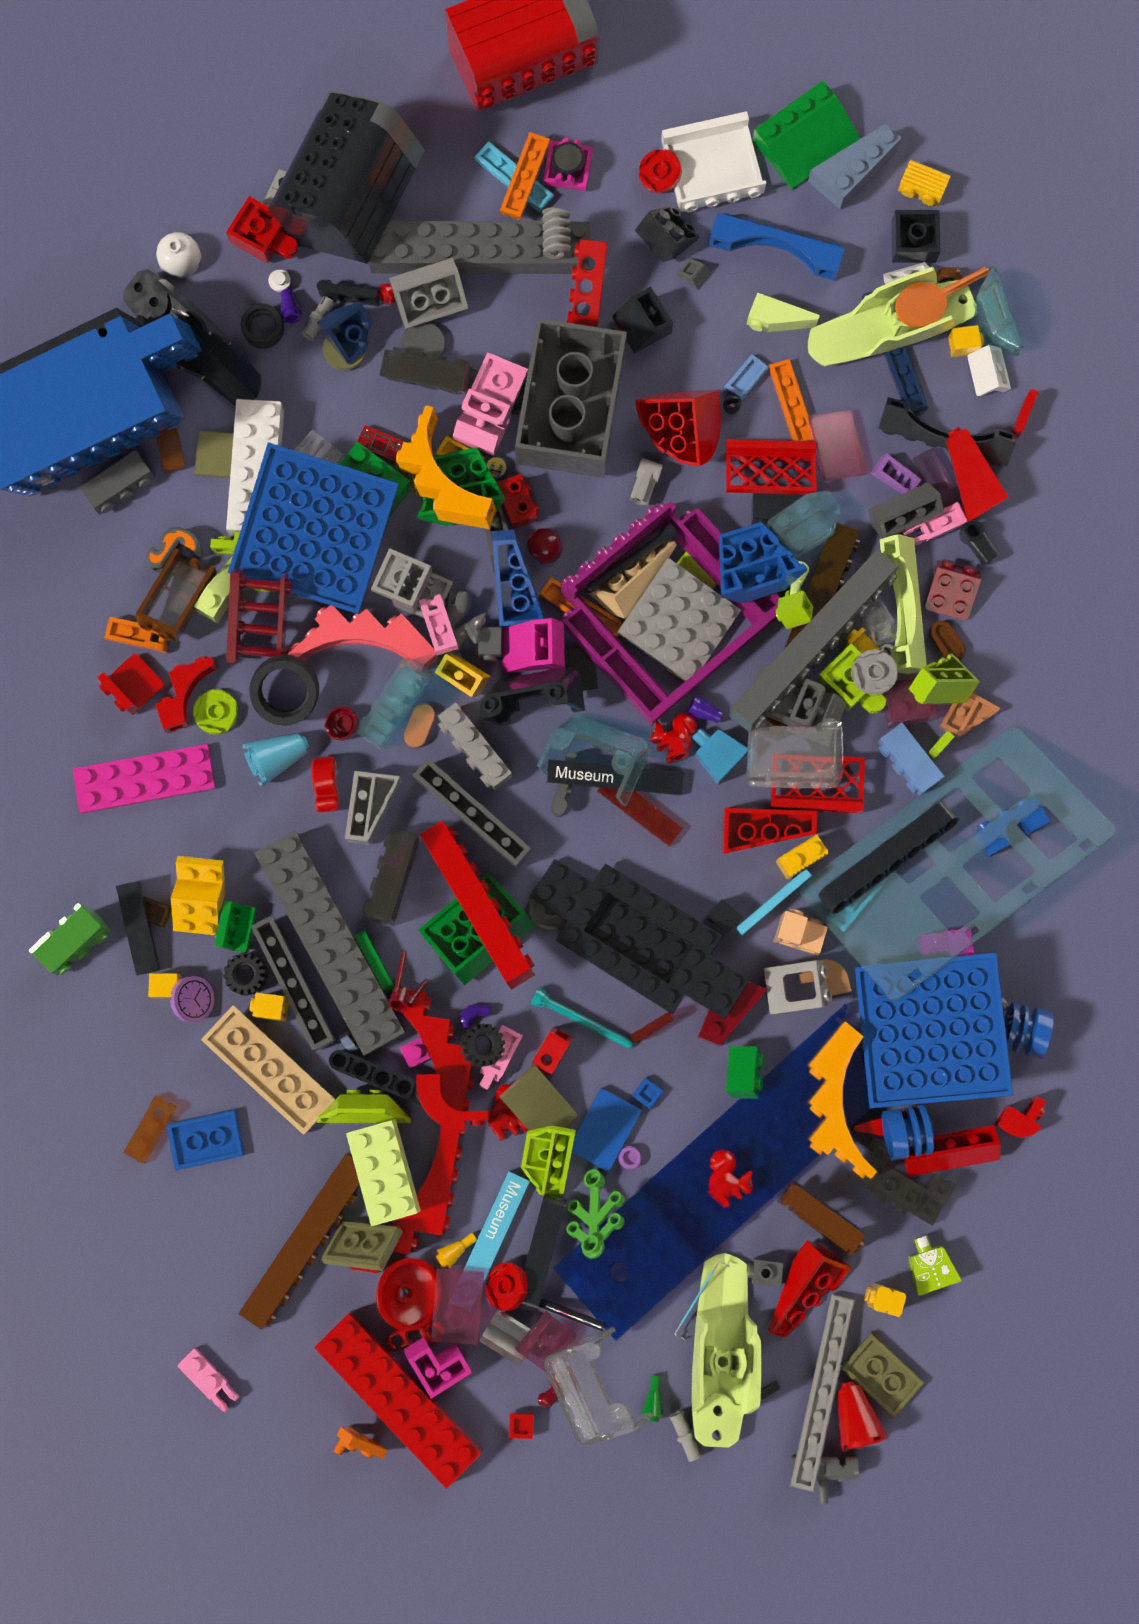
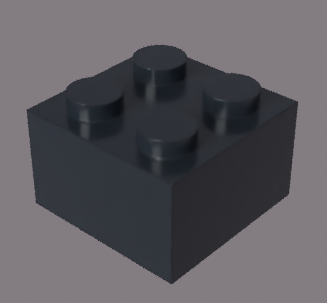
[891,210,941,263]

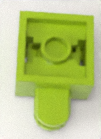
[816,644,886,714]

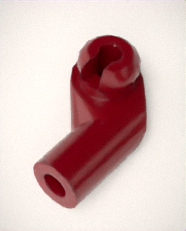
[538,1374,562,1407]

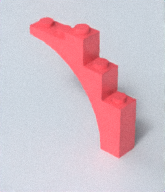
[287,605,439,672]

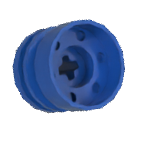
[1004,1002,1053,1058]
[882,1105,934,1160]

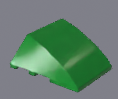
[418,447,506,526]

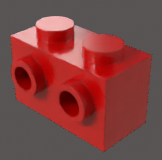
[497,474,540,530]

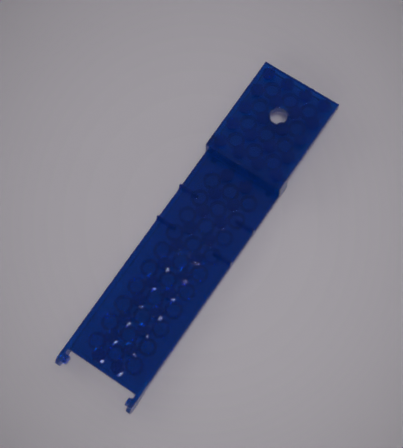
[553,1004,871,1341]

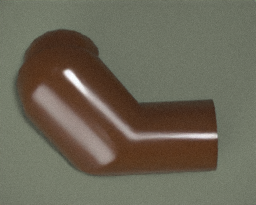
[936,267,963,283]

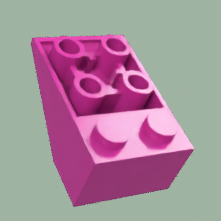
[502,618,565,674]

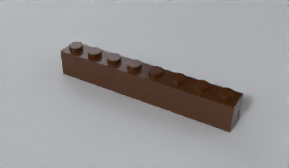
[238,1153,360,1330]

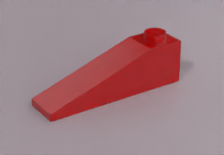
[768,1240,852,1338]

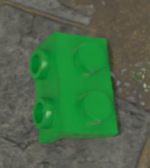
[214,901,257,953]

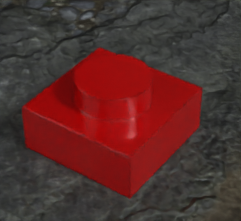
[509,1412,534,1439]

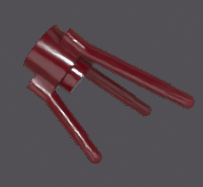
[389,950,429,1011]

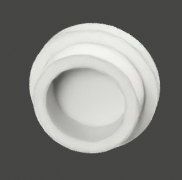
[268,270,291,292]

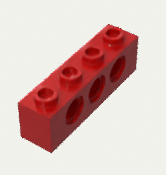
[567,238,608,327]

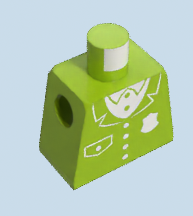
[908,1235,961,1296]

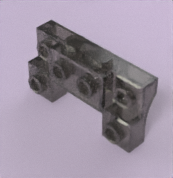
[848,1137,957,1226]

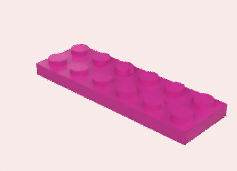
[73,744,216,814]

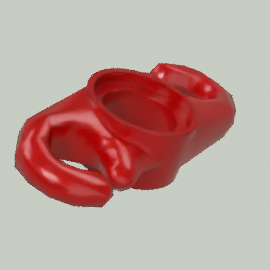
[386,1321,445,1351]

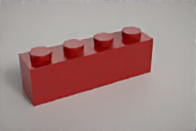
[902,1125,1001,1177]

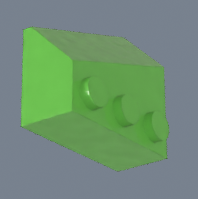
[29,903,111,975]

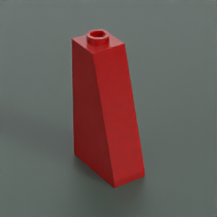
[946,426,1008,521]

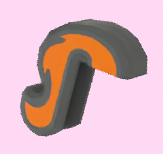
[146,527,203,572]

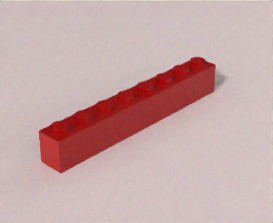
[419,820,535,990]

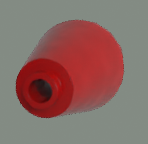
[837,1381,888,1452]

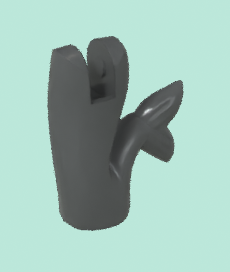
[445,591,486,654]

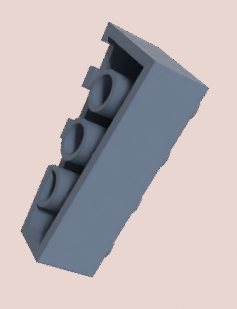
[808,124,902,209]

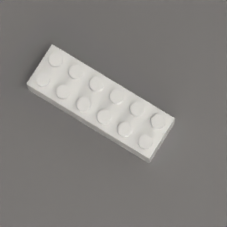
[226,399,284,537]

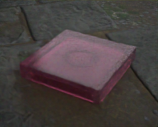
[515,1311,577,1373]

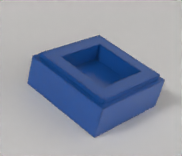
[632,1077,664,1110]

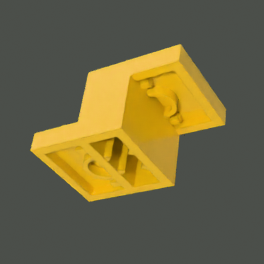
[171,856,226,935]

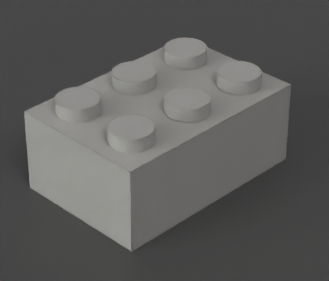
[389,258,468,329]

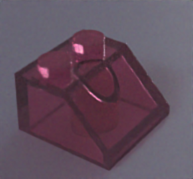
[883,678,937,728]

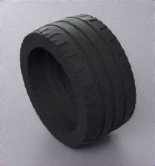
[249,654,319,726]

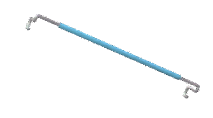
[674,1261,730,1340]

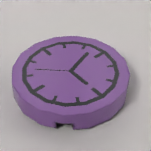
[170,976,215,1022]

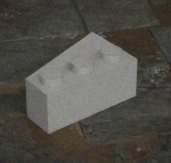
[345,771,402,845]

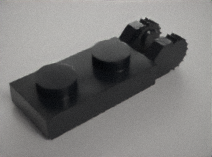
[316,279,380,307]

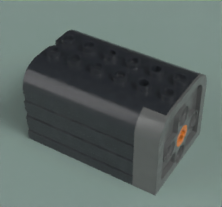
[268,91,425,264]

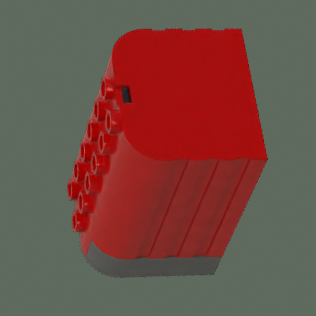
[445,0,600,112]

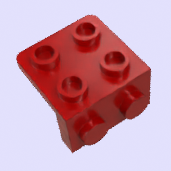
[97,654,164,715]

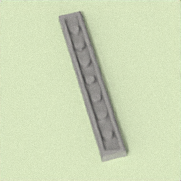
[790,1294,855,1492]

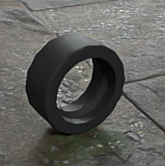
[240,303,284,349]

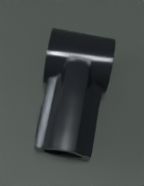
[959,520,1000,566]

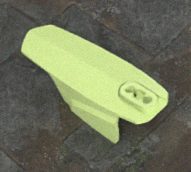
[808,267,976,367]
[692,1253,761,1448]

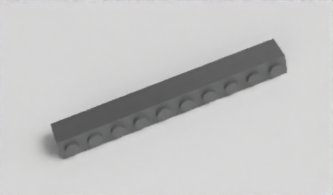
[729,550,898,733]

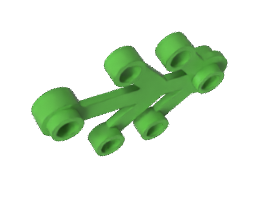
[566,1169,625,1259]

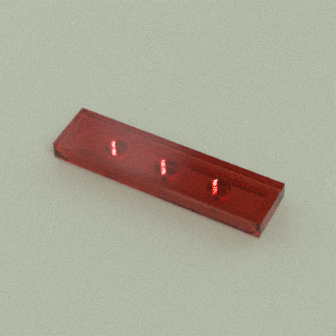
[597,788,683,847]

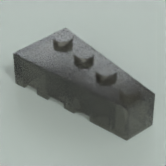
[379,347,479,395]

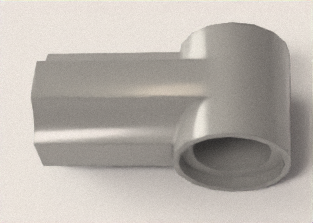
[630,458,663,506]

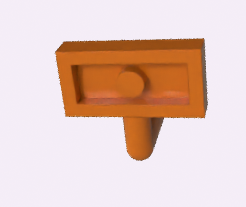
[333,1426,388,1459]

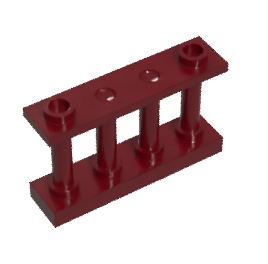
[226,569,292,663]

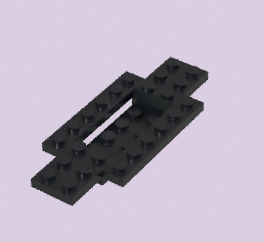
[530,859,750,1020]

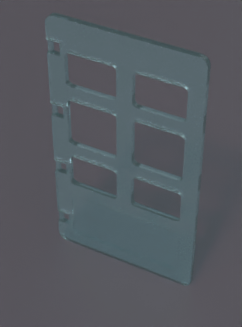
[799,728,1115,1001]

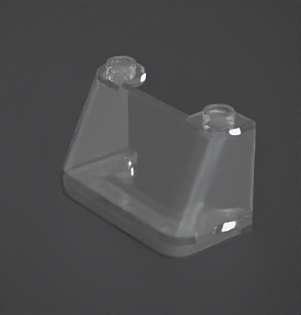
[747,718,843,788]

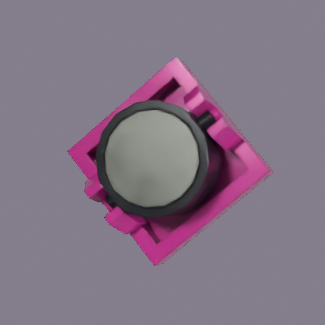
[543,138,593,191]

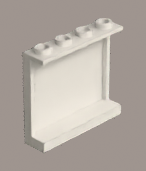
[661,111,766,212]

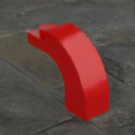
[416,1074,489,1131]

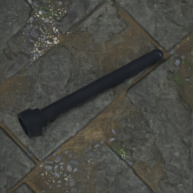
[585,522,679,593]

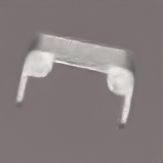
[544,1327,653,1446]

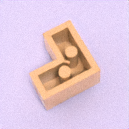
[773,909,828,955]

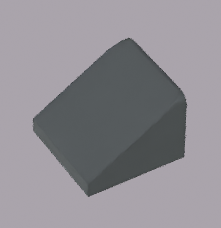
[677,258,710,290]

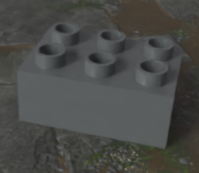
[515,318,627,478]

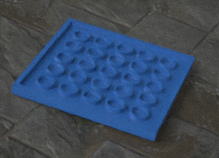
[228,442,399,614]
[855,953,1014,1108]

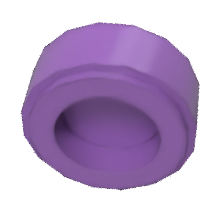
[618,1146,642,1169]

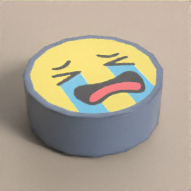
[486,457,507,480]
[339,1030,360,1054]

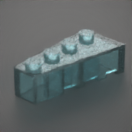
[357,658,435,749]

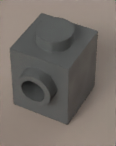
[747,1258,783,1287]

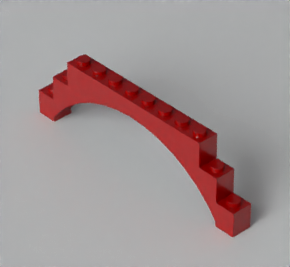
[350,989,477,1274]

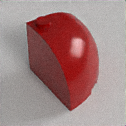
[635,390,721,466]

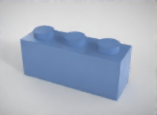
[877,723,944,796]

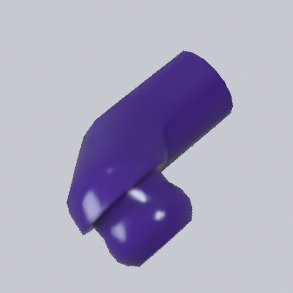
[458,1005,490,1028]

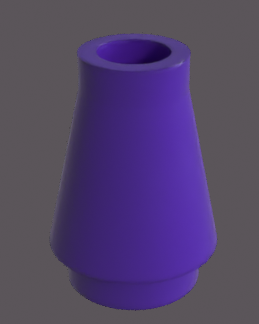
[280,289,302,324]
[688,695,723,723]

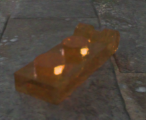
[123,1095,177,1164]

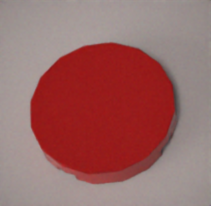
[639,149,682,194]
[485,1263,528,1311]

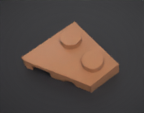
[939,693,1000,738]

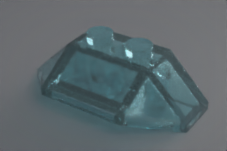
[973,266,1023,356]
[765,491,841,560]

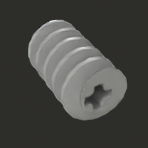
[542,207,571,259]

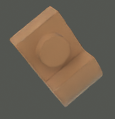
[797,959,851,996]

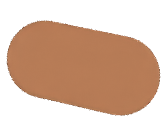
[404,704,435,748]

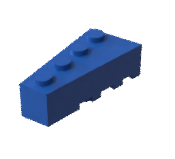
[491,530,544,626]

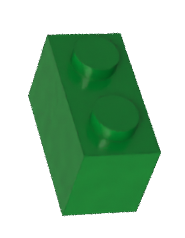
[726,1046,765,1099]

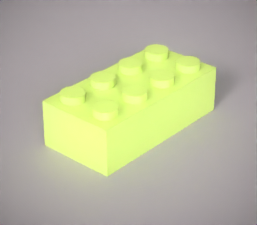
[346,1119,421,1226]

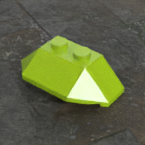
[317,1090,412,1123]
[521,1125,576,1198]

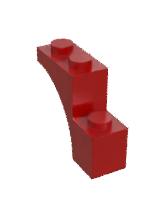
[155,656,218,734]

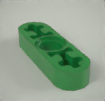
[354,929,394,994]

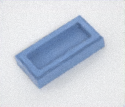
[724,354,769,402]

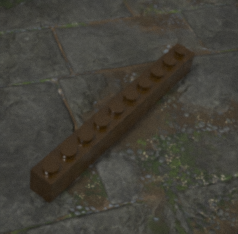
[753,521,861,741]

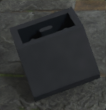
[635,206,700,262]
[612,286,673,354]

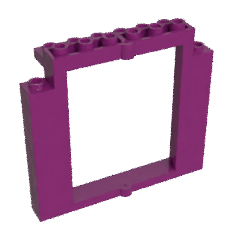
[561,501,780,726]

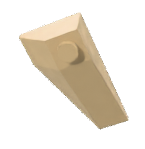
[589,541,677,619]

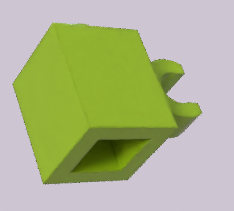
[776,588,813,629]

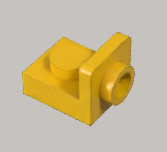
[844,627,880,653]

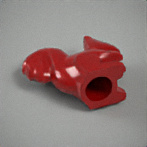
[650,713,698,765]
[487,1084,529,1141]
[708,1149,753,1208]

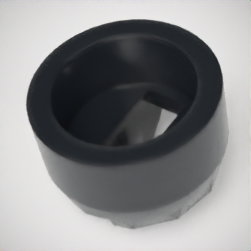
[723,395,741,415]

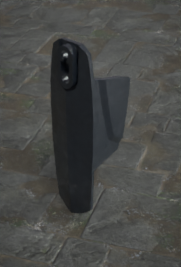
[124,269,262,406]

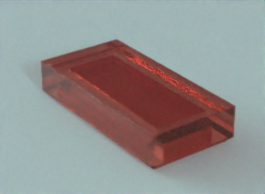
[629,1012,673,1043]

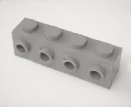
[437,702,513,791]

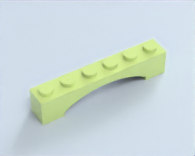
[880,534,927,674]

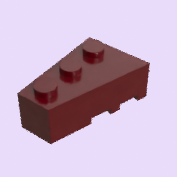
[697,982,767,1047]

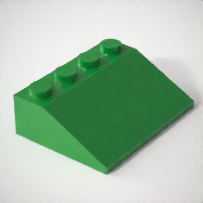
[752,80,860,190]
[418,872,535,986]

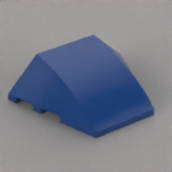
[719,522,807,603]

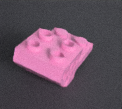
[453,352,528,457]

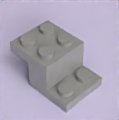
[371,548,454,619]

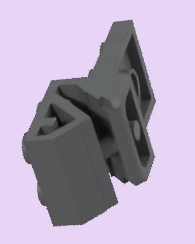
[757,666,847,747]

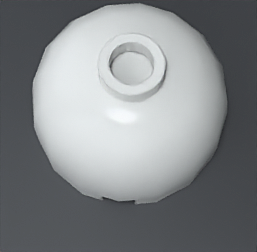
[156,232,202,279]

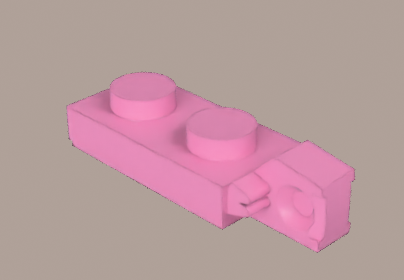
[479,1025,523,1090]

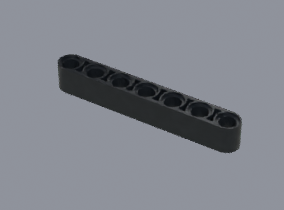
[818,801,959,914]

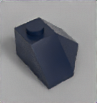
[317,302,372,365]

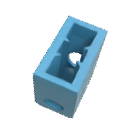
[692,728,749,784]

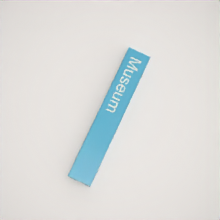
[449,1171,530,1312]

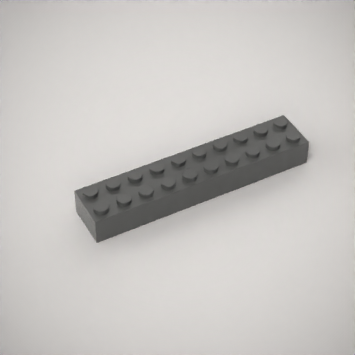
[369,221,590,274]
[254,830,407,1056]

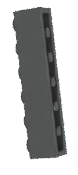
[413,758,532,869]
[251,916,336,1052]

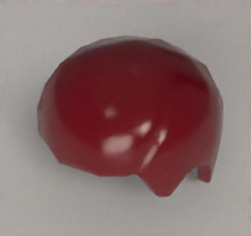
[527,528,563,564]
[324,706,359,741]

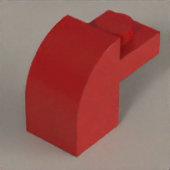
[994,1097,1046,1137]

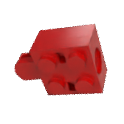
[226,196,298,264]

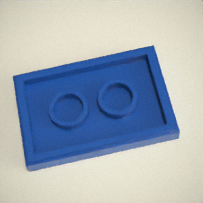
[572,1088,642,1172]
[167,1110,245,1171]

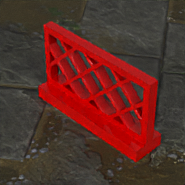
[725,440,817,495]
[770,754,865,814]

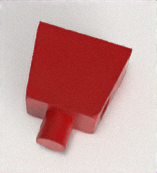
[532,1027,574,1077]

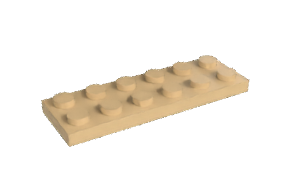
[201,1005,335,1135]

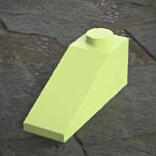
[747,293,820,332]
[194,556,233,624]

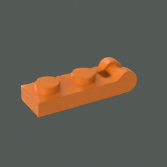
[104,617,168,653]

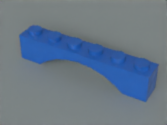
[709,213,845,281]

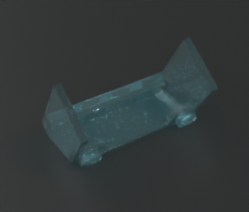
[537,714,650,807]

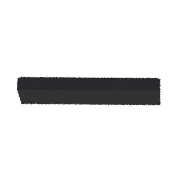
[116,881,160,976]

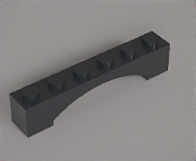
[878,397,1017,466]

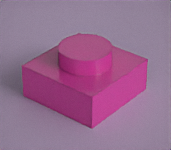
[400,1037,431,1069]

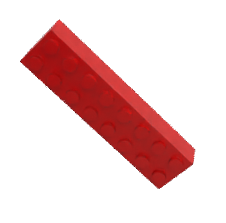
[314,1311,482,1489]

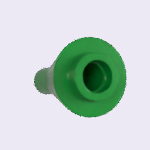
[640,1376,664,1422]

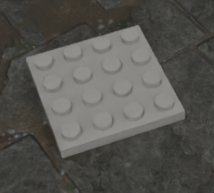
[617,558,741,681]

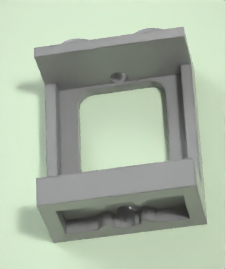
[764,960,832,1015]

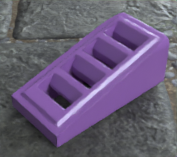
[870,453,922,494]

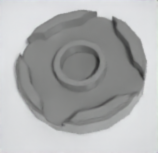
[852,649,898,695]

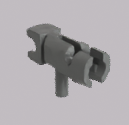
[791,1455,859,1504]

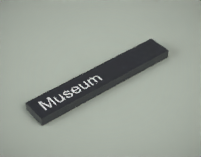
[546,759,684,796]

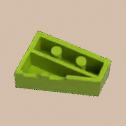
[909,653,980,704]

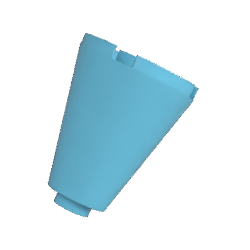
[242,733,309,786]

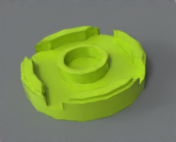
[193,689,239,735]

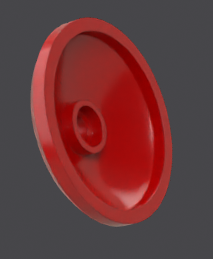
[376,1258,442,1331]

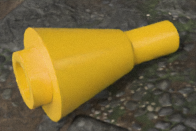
[435,1233,477,1269]

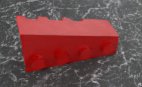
[722,808,817,854]

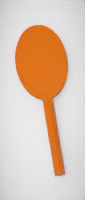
[895,267,989,328]

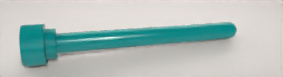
[530,987,634,1049]

